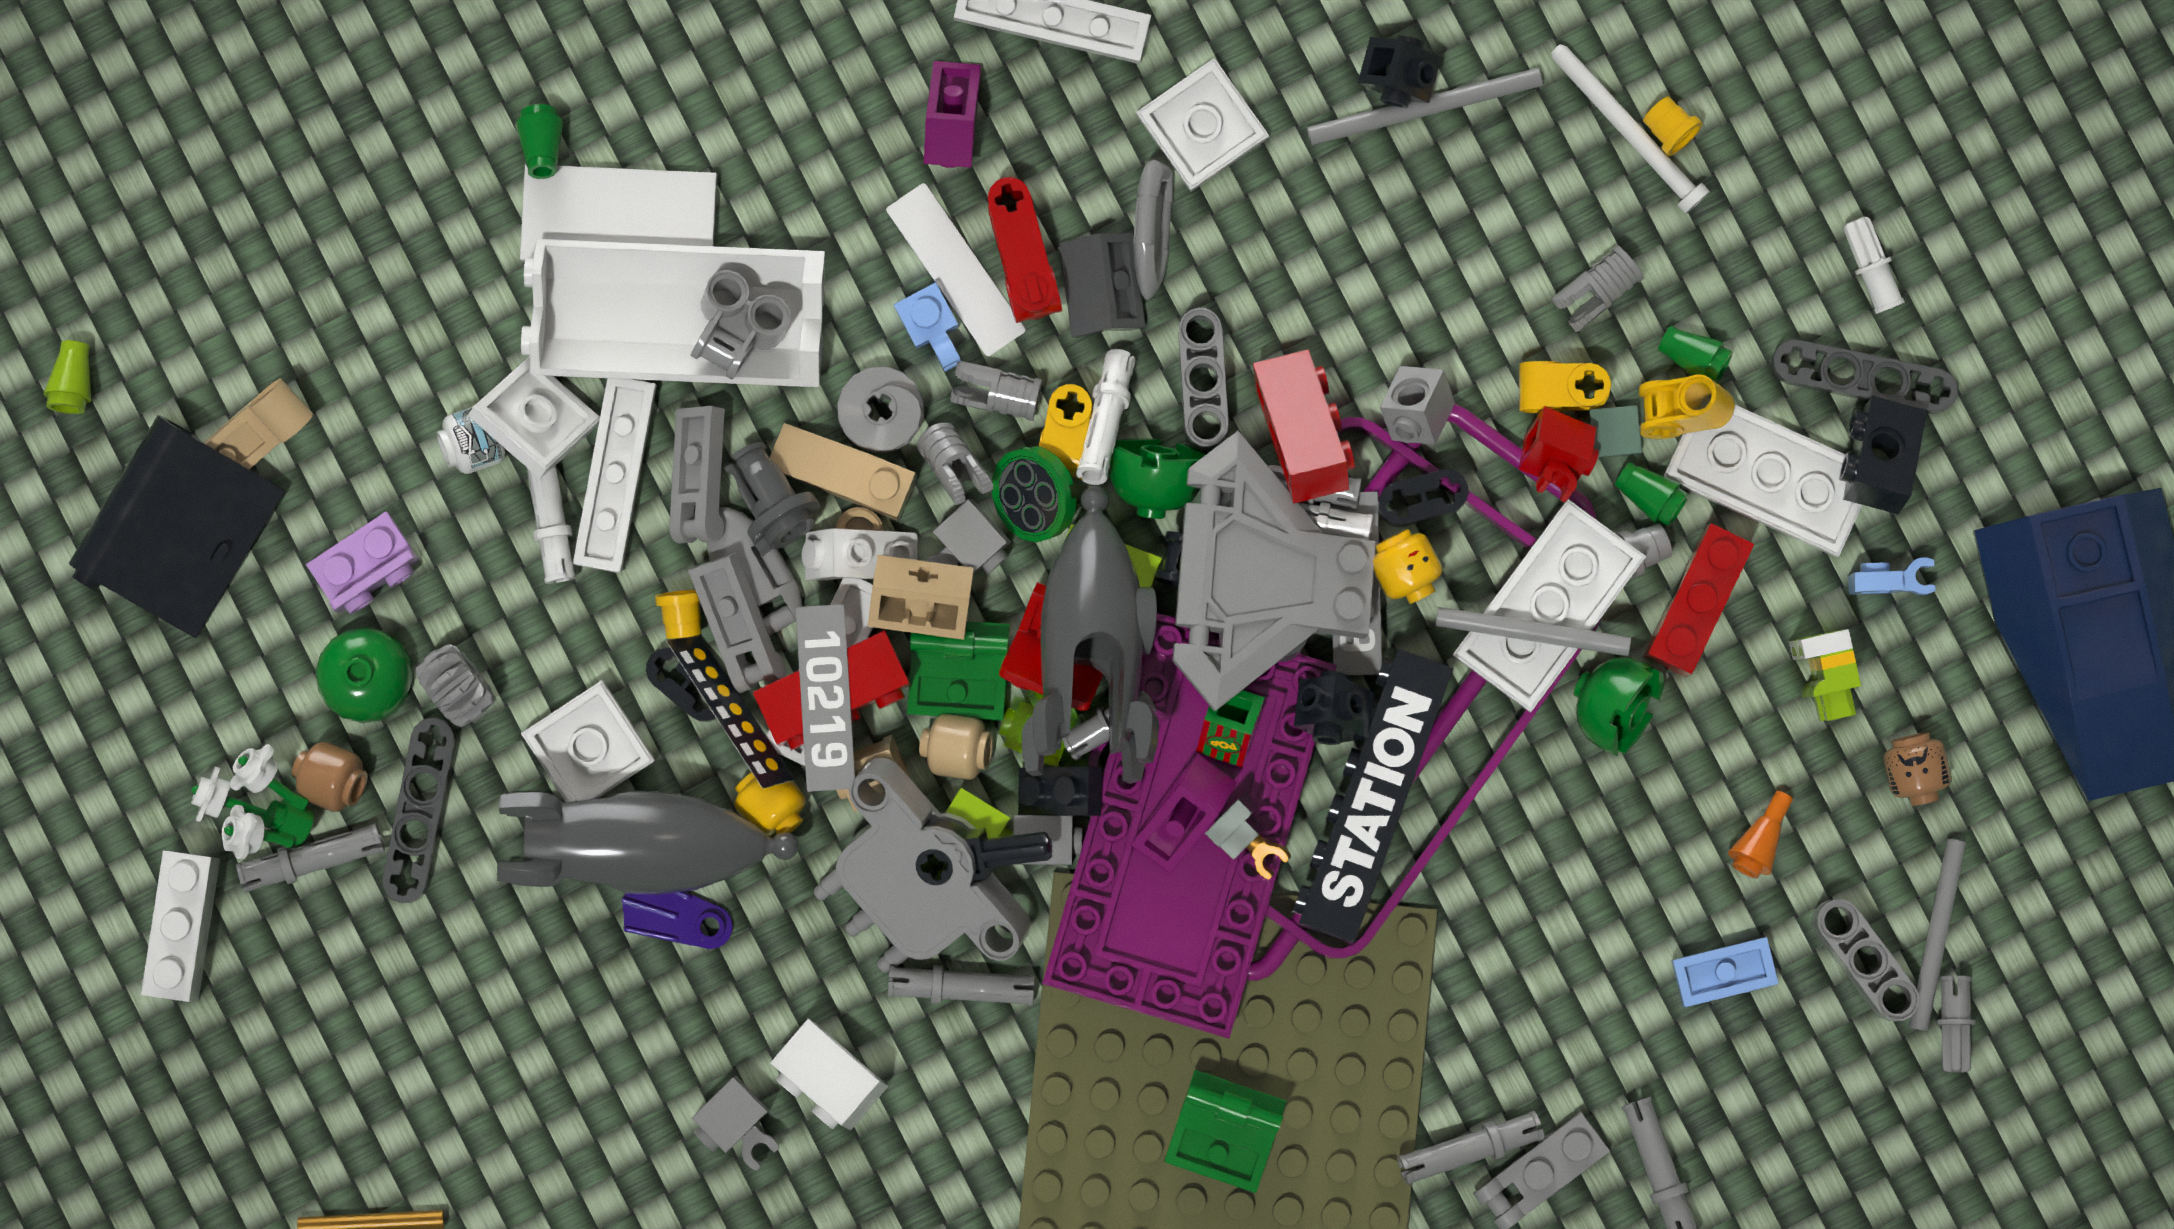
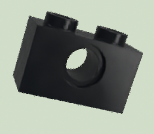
[1839,396,1927,514]

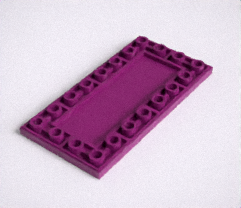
[1042,613,1337,1039]

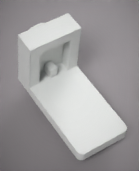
[802,528,918,581]

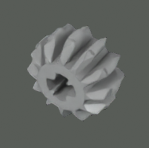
[416,644,495,727]

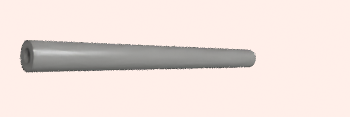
[1307,67,1543,146]

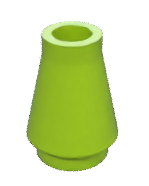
[43,340,91,414]

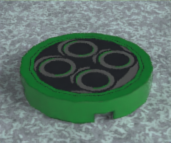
[991,446,1076,543]

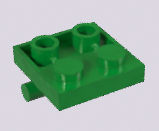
[907,621,1010,721]
[1164,1069,1287,1193]

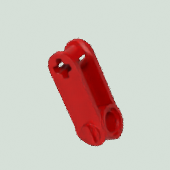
[988,177,1063,323]

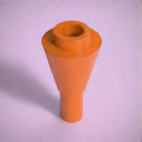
[1728,791,1793,879]

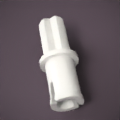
[1844,217,1905,314]

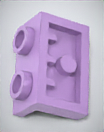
[306,512,420,615]

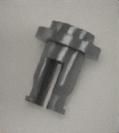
[724,442,820,556]

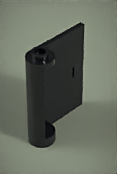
[69,415,285,638]

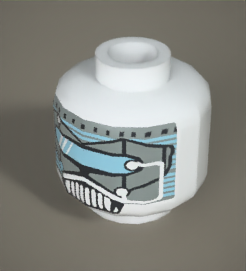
[437,407,505,474]

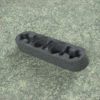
[1771,340,1958,414]
[383,718,456,903]

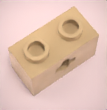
[868,555,974,640]

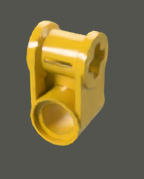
[1519,361,1611,413]
[1638,375,1735,439]
[1039,384,1093,480]

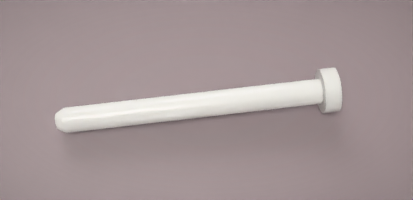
[1551,44,1710,214]

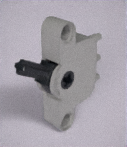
[814,757,1053,973]

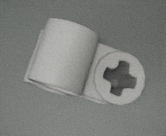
[690,270,791,380]

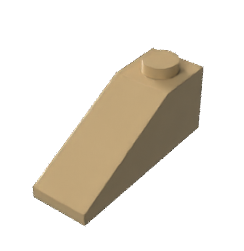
[770,423,917,522]

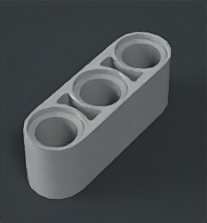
[1178,308,1229,451]
[1812,899,1919,1021]

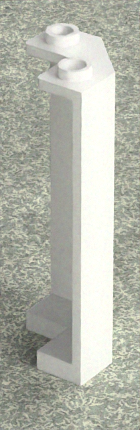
[521,239,825,387]

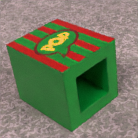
[1196,690,1265,767]

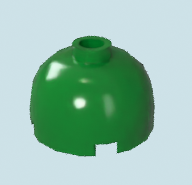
[1110,438,1207,519]
[315,627,414,724]
[1573,658,1665,756]

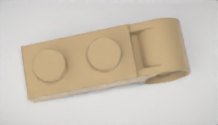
[203,378,314,469]

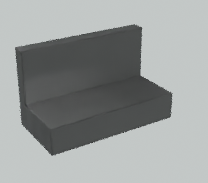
[1059,233,1145,338]

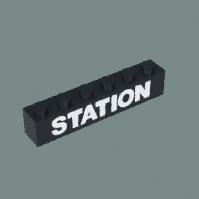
[1292,648,1454,946]

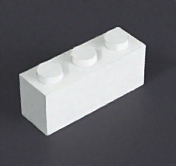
[141,850,220,1002]

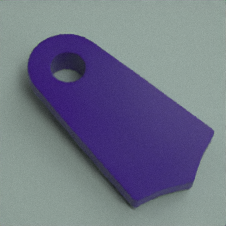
[621,891,733,949]

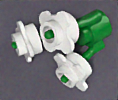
[191,744,314,860]

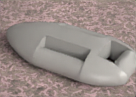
[1132,160,1174,300]
[707,507,802,636]

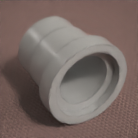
[1616,523,1672,578]

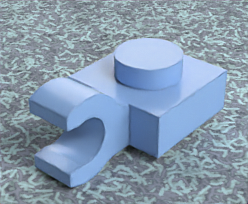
[893,282,961,372]
[1848,558,1936,595]

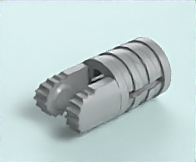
[1552,245,1644,332]
[950,361,1043,421]
[917,423,994,505]

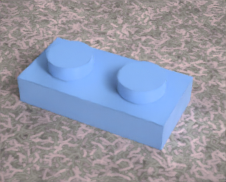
[1671,937,1779,1007]

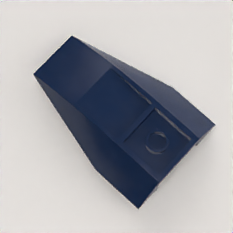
[1973,488,2174,801]

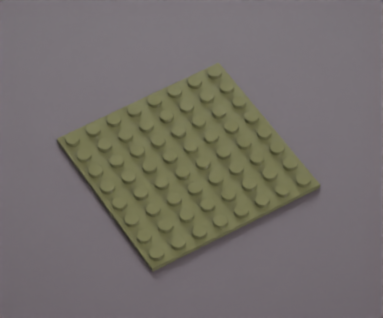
[1018,872,1437,1229]

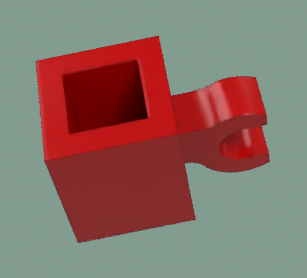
[1519,406,1599,503]

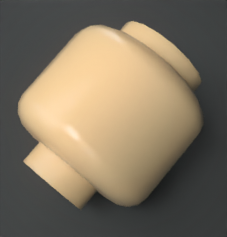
[919,714,993,780]

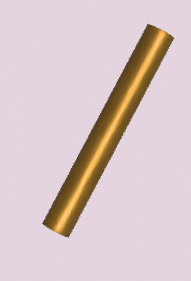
[297,1210,445,1229]

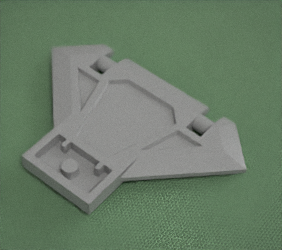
[1172,431,1376,712]

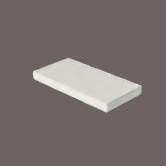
[520,164,717,262]
[1663,394,1862,558]
[1452,499,1646,713]

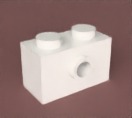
[770,1019,888,1130]

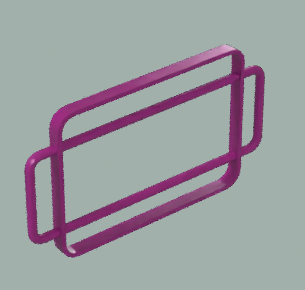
[1088,404,1602,981]

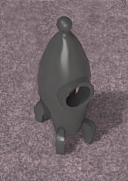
[1022,486,1159,784]
[497,790,799,895]

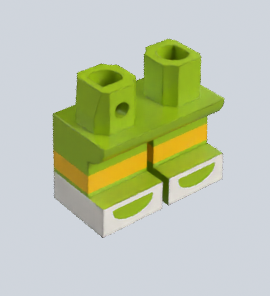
[1789,629,1861,721]

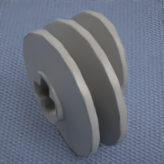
[837,367,925,454]

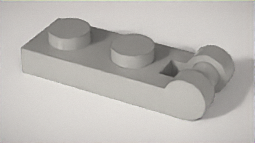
[669,406,725,544]
[688,552,786,693]
[1473,1112,1610,1229]

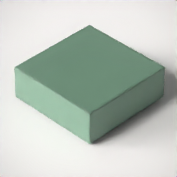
[1588,405,1642,458]

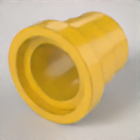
[1643,96,1703,157]
[655,589,702,639]

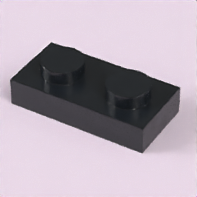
[1018,766,1102,816]

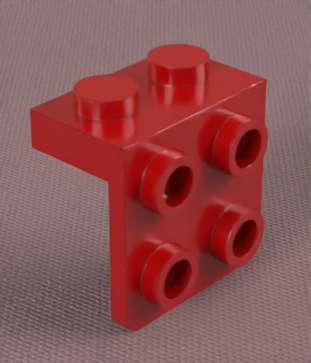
[999,582,1103,710]

